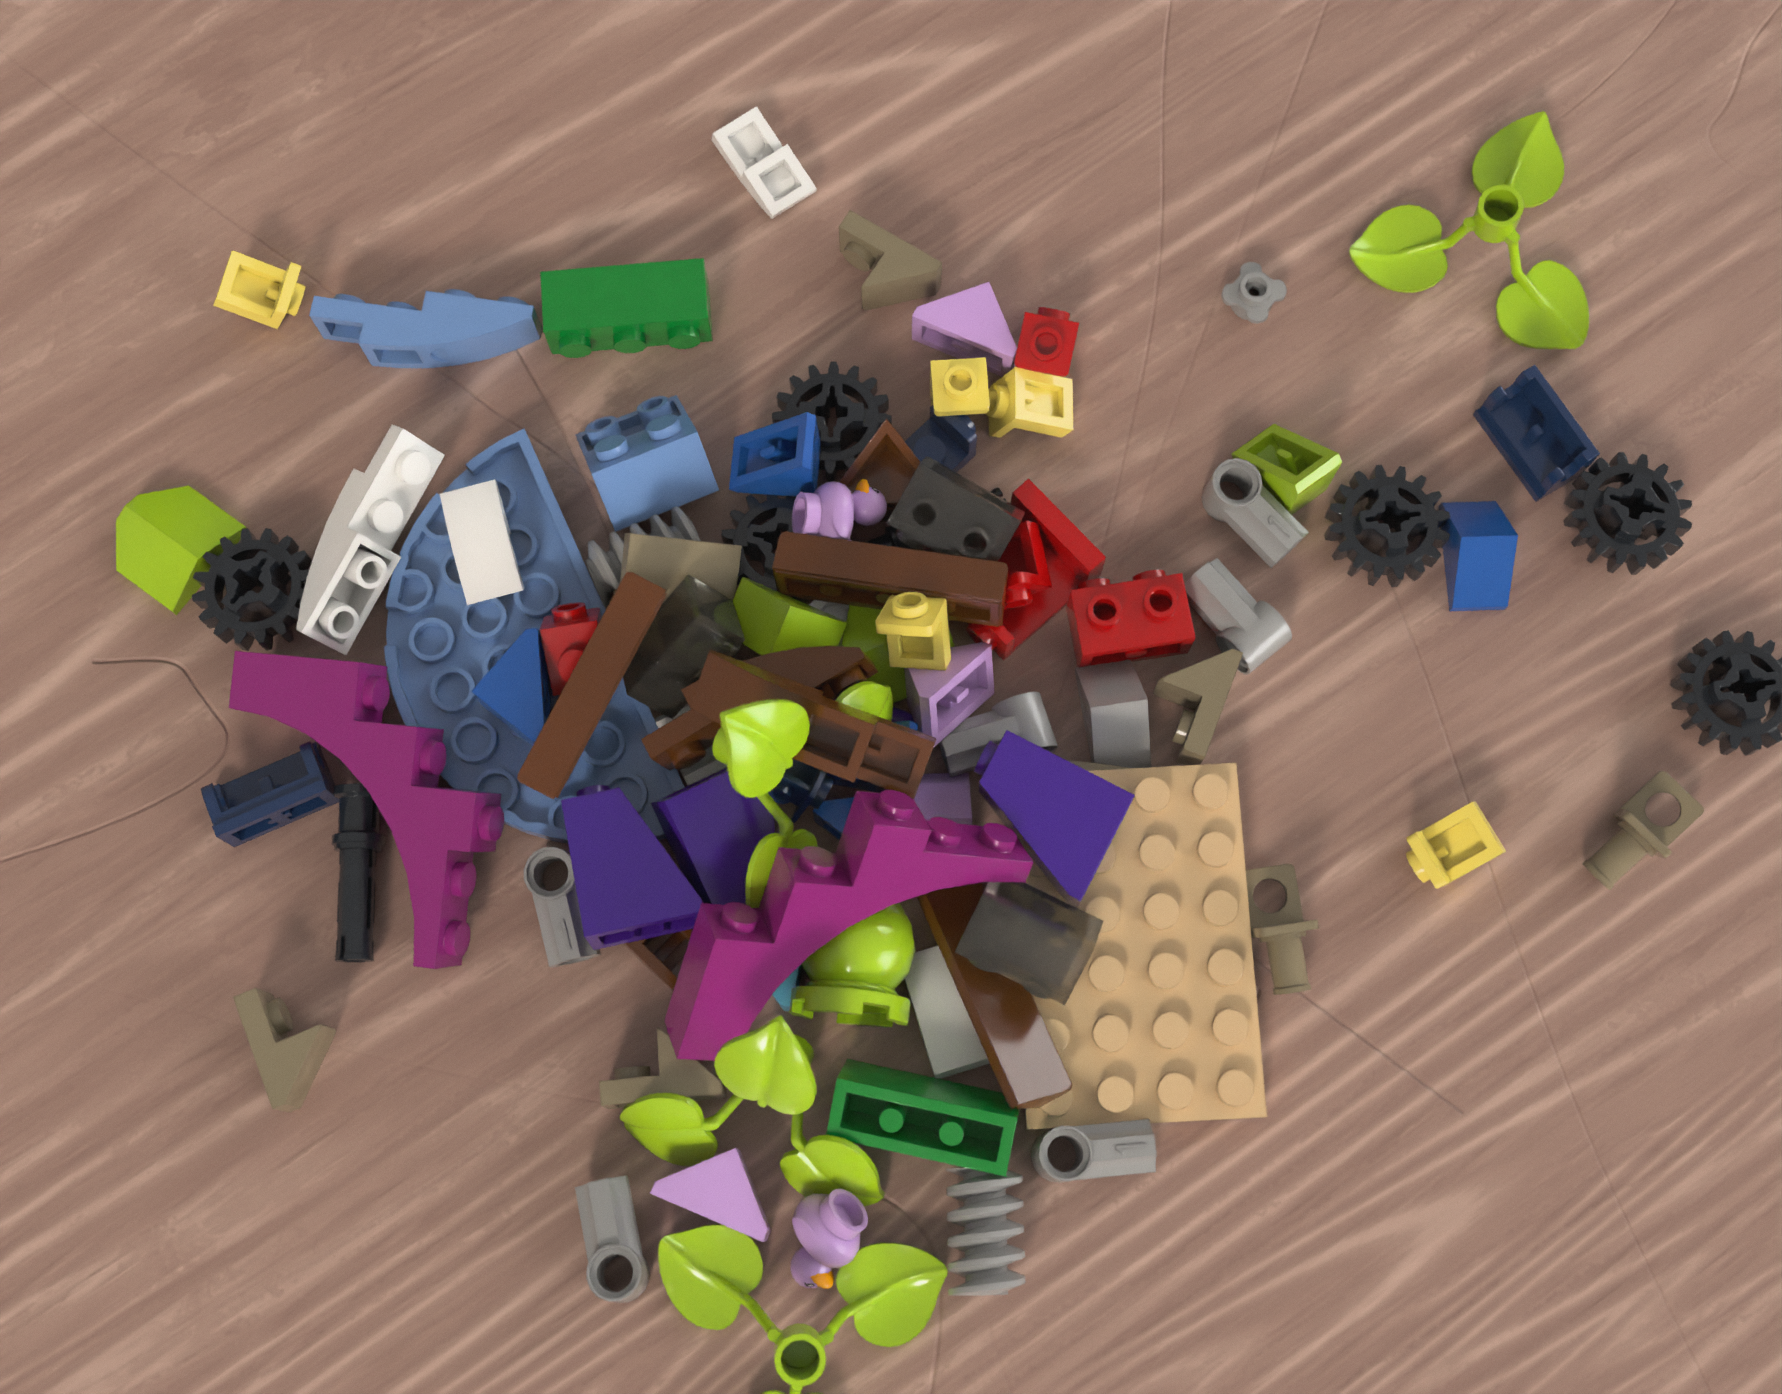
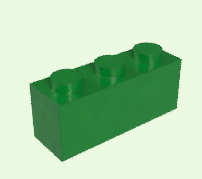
[540,258,713,358]
[826,1059,1020,1177]

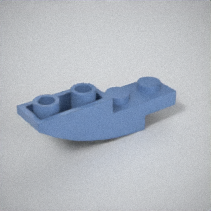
[309,289,543,368]

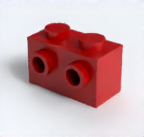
[1066,569,1196,667]

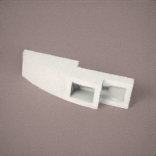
[296,424,445,655]

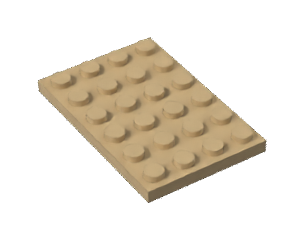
[1011,763,1267,1130]

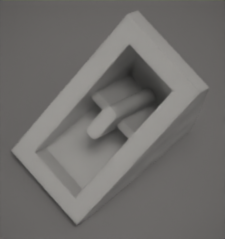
[1075,660,1151,768]

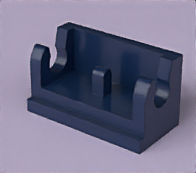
[1473,365,1600,502]
[201,741,339,847]

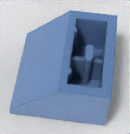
[575,395,719,532]

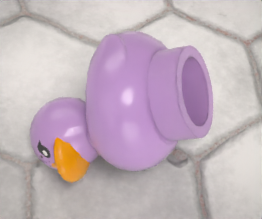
[792,479,887,541]
[791,1189,868,1289]

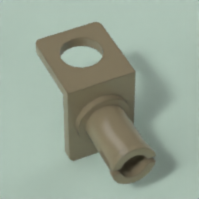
[1582,771,1704,890]
[1246,864,1319,995]

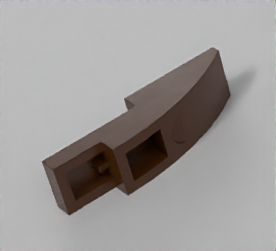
[641,646,878,771]
[689,650,936,799]

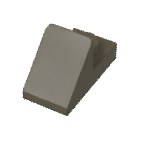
[838,210,942,310]
[1153,649,1243,765]
[233,988,336,1113]
[599,1027,727,1109]

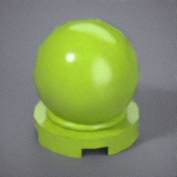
[789,903,916,1027]

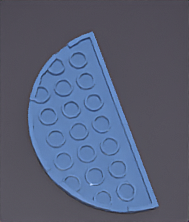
[384,428,684,844]

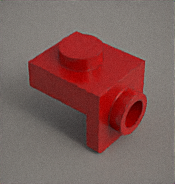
[1014,307,1079,378]
[980,521,1052,609]
[540,602,602,696]

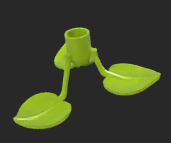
[1349,111,1589,349]
[712,681,893,908]
[620,1016,885,1206]
[658,1224,948,1394]

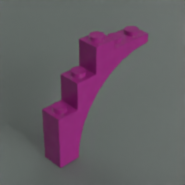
[229,651,504,969]
[664,790,1033,1061]

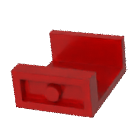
[955,478,1106,661]

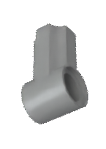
[1201,458,1309,568]
[1184,558,1292,675]
[939,692,1058,777]
[524,847,601,968]
[1031,1119,1157,1183]
[575,1176,650,1303]

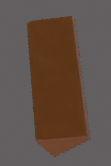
[772,531,1008,627]
[517,572,667,800]
[917,882,1072,1109]

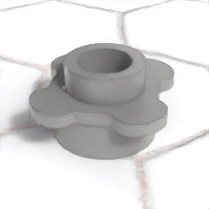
[1221,262,1287,324]

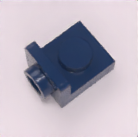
[905,405,977,488]

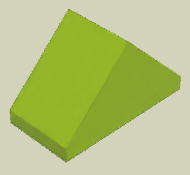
[1231,424,1342,515]
[720,577,848,656]

